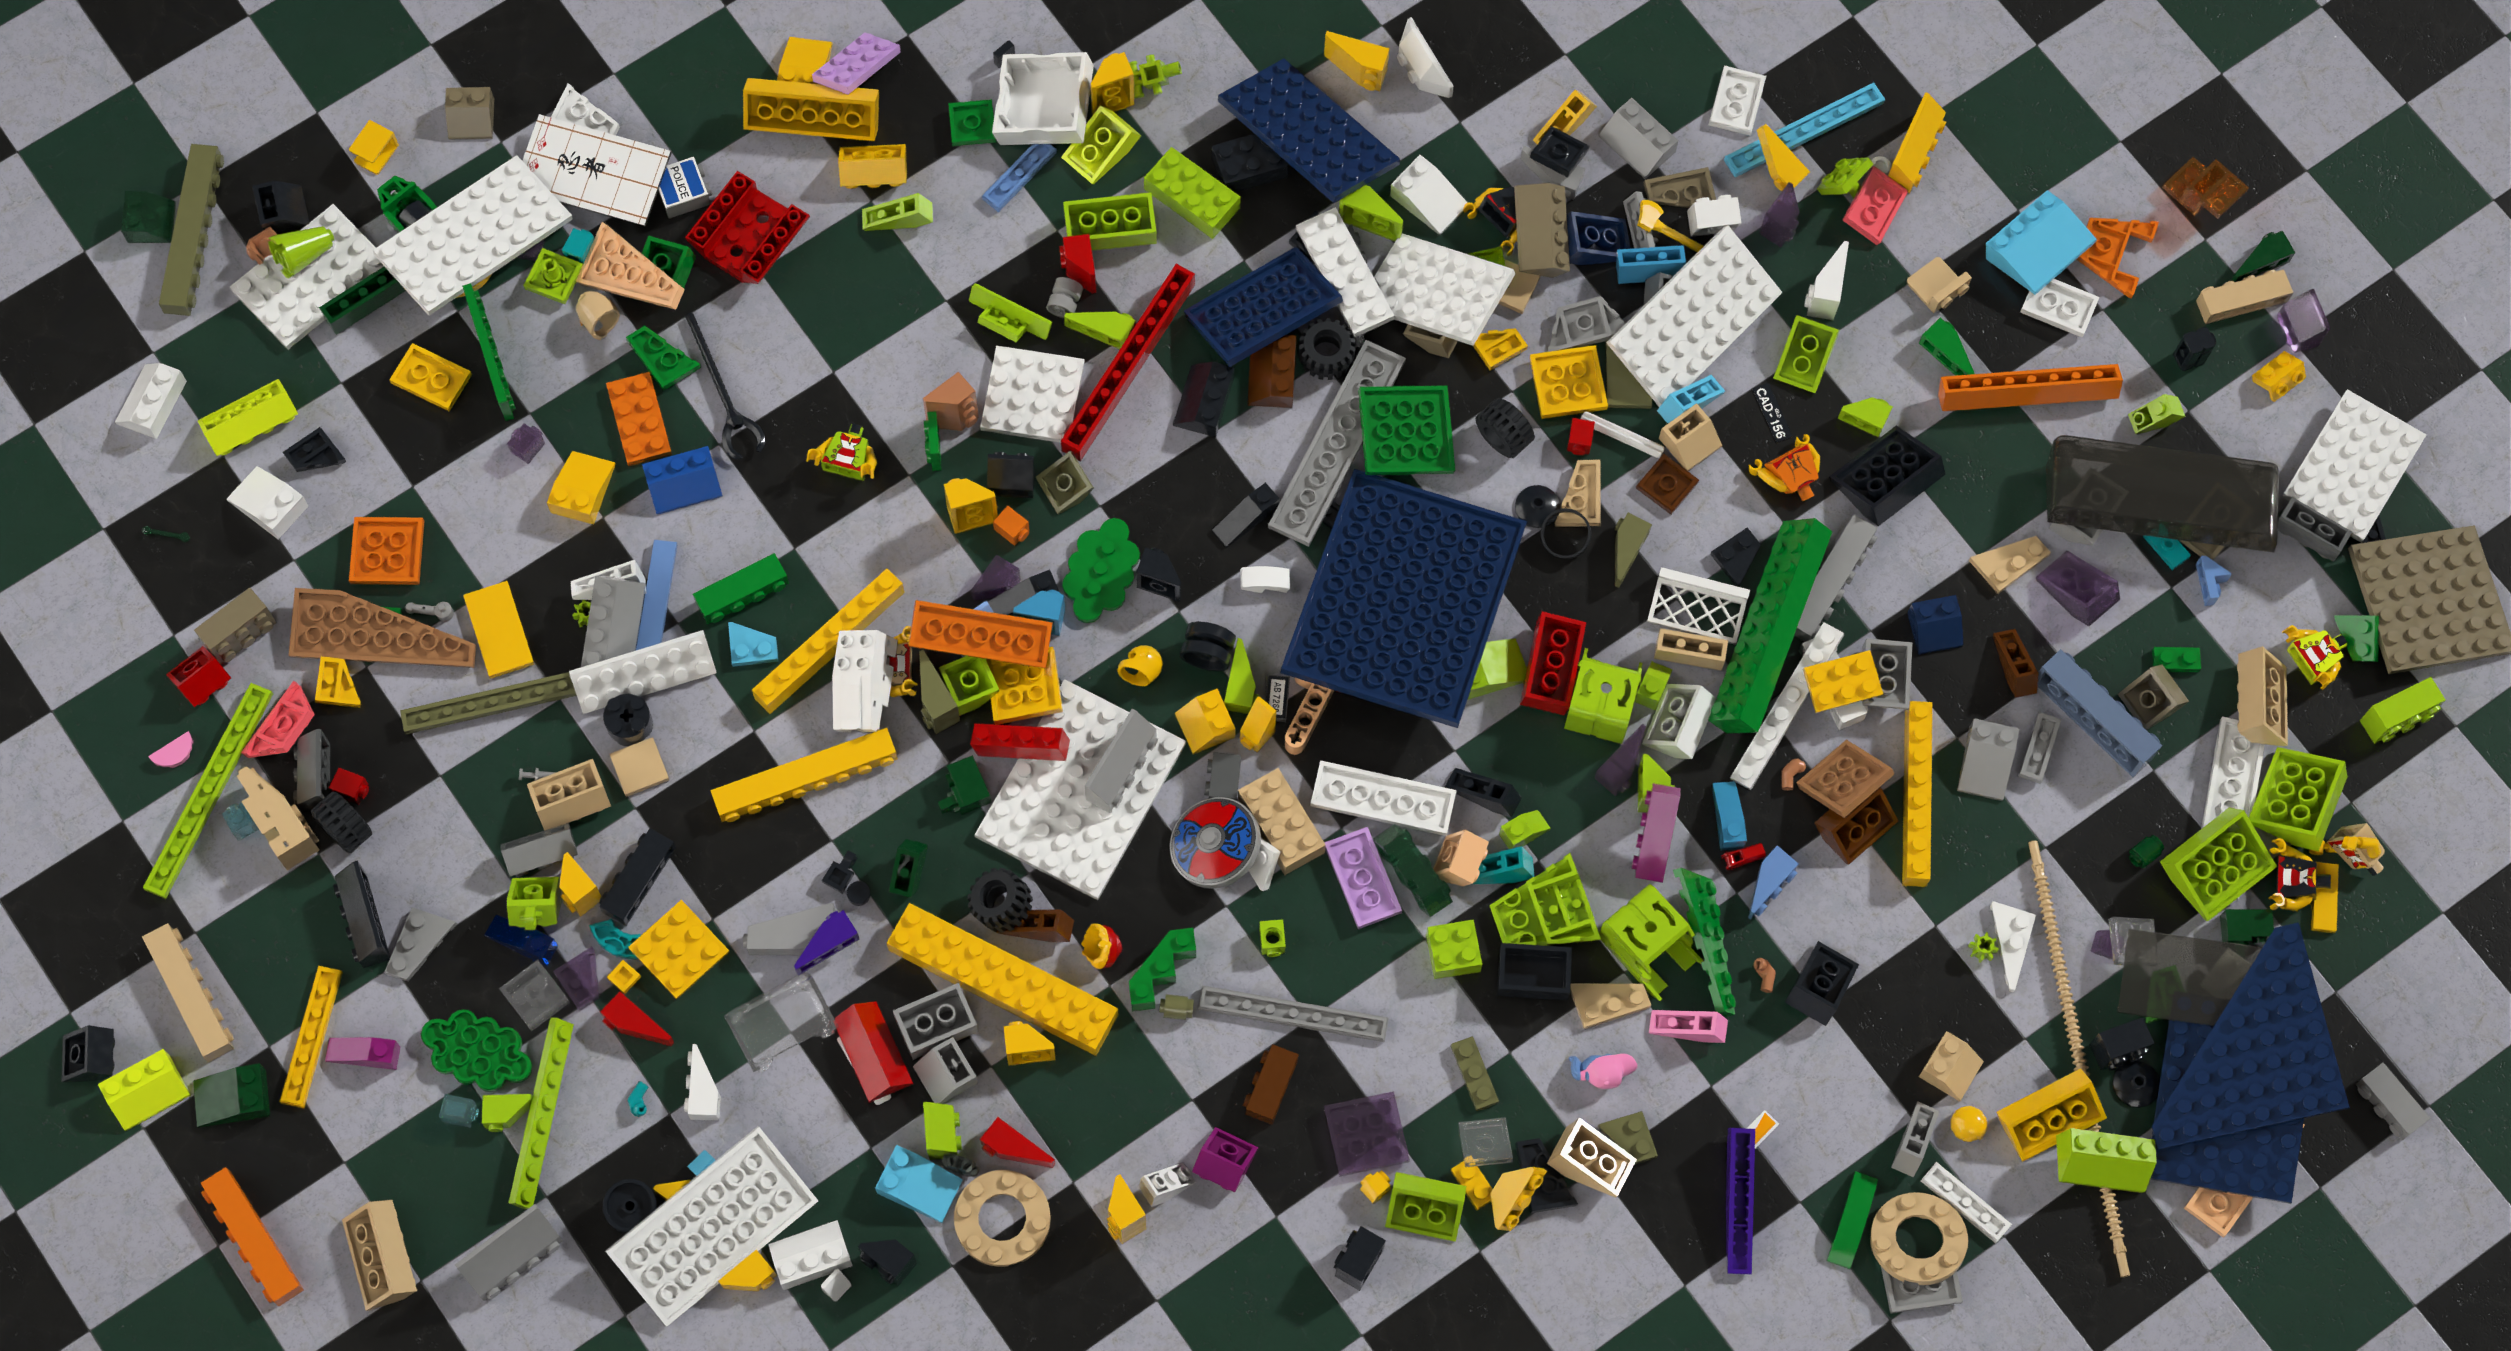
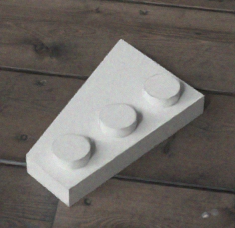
[551,84,620,135]

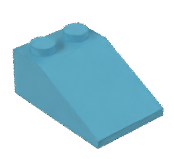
[875,1145,963,1223]

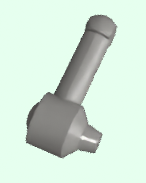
[405,602,454,622]

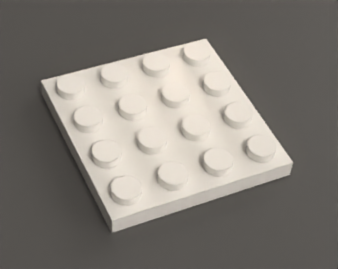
[980,346,1085,443]

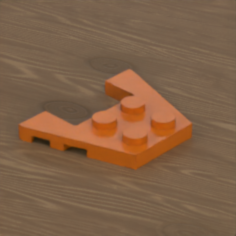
[2076,218,2159,299]

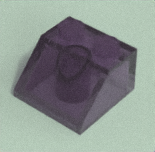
[1759,182,1799,247]
[2277,289,2331,353]

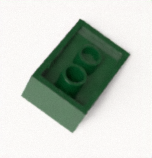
[193,1063,270,1128]

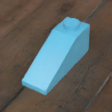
[1657,375,1725,423]

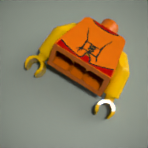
[1749,434,1820,501]

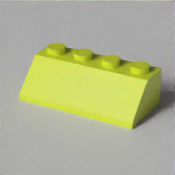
[197,379,298,456]

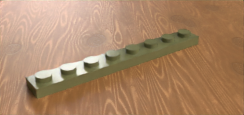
[400,672,577,734]

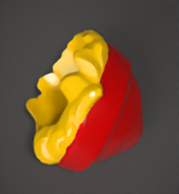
[1081,924,1123,969]

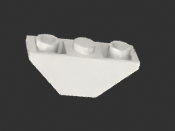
[1139,1163,1196,1207]

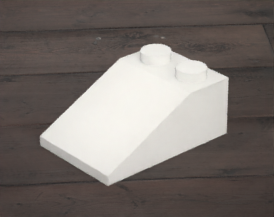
[1390,155,1467,235]
[1804,241,1849,320]
[227,466,308,539]

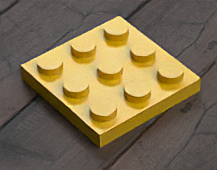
[1529,345,1608,419]
[986,647,1063,725]
[628,900,729,1000]

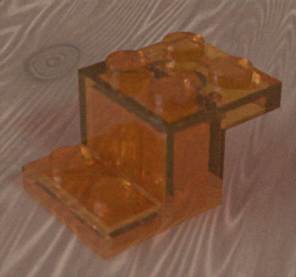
[2162,157,2249,219]

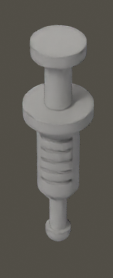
[519,768,557,781]

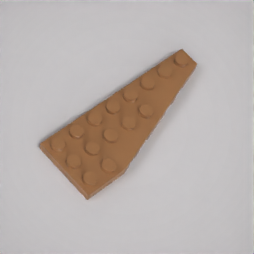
[289,588,476,668]

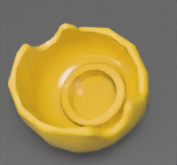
[1951,1106,1988,1142]

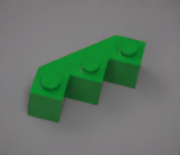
[1129,928,1196,1012]

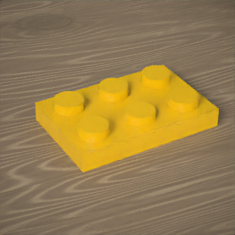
[389,343,472,411]
[1803,650,1883,713]

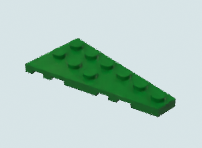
[1673,868,1736,1017]

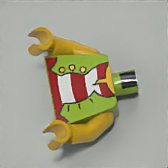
[806,424,877,481]

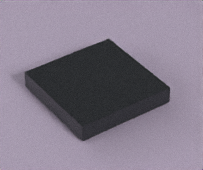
[1530,126,1590,178]

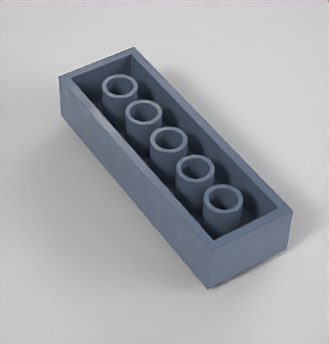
[2038,649,2162,778]

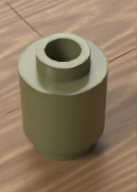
[1159,994,1194,1020]

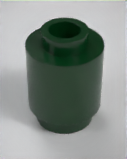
[2129,835,2164,868]

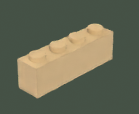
[2196,269,2294,324]

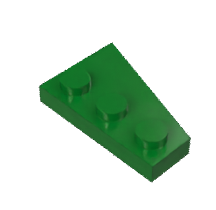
[626,326,701,391]

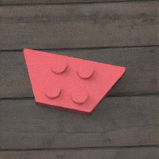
[241,681,315,758]

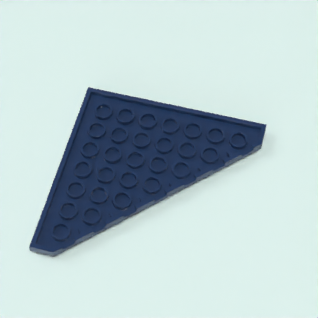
[2152,922,2349,1150]

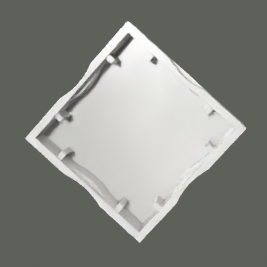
[992,52,1094,145]

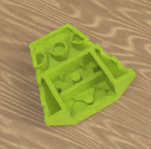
[1490,853,1601,946]

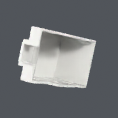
[832,630,898,733]

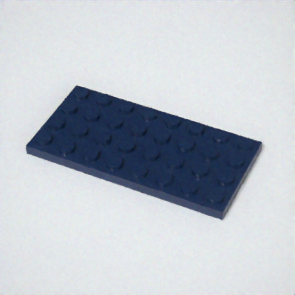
[1218,58,1400,203]

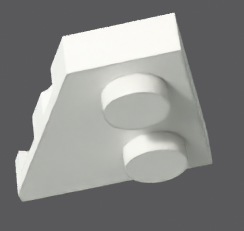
[1249,838,1281,891]

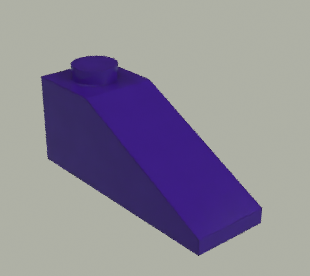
[794,910,860,976]

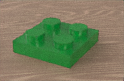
[948,99,996,146]
[924,411,942,471]

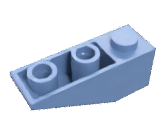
[1748,846,1799,920]

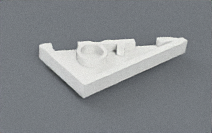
[1990,901,2036,992]

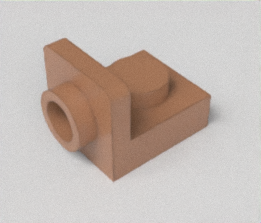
[246,226,277,265]

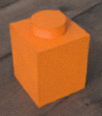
[993,506,1029,546]

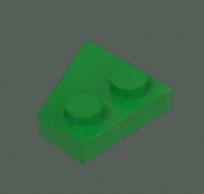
[2334,615,2379,662]

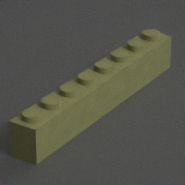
[159,144,224,316]

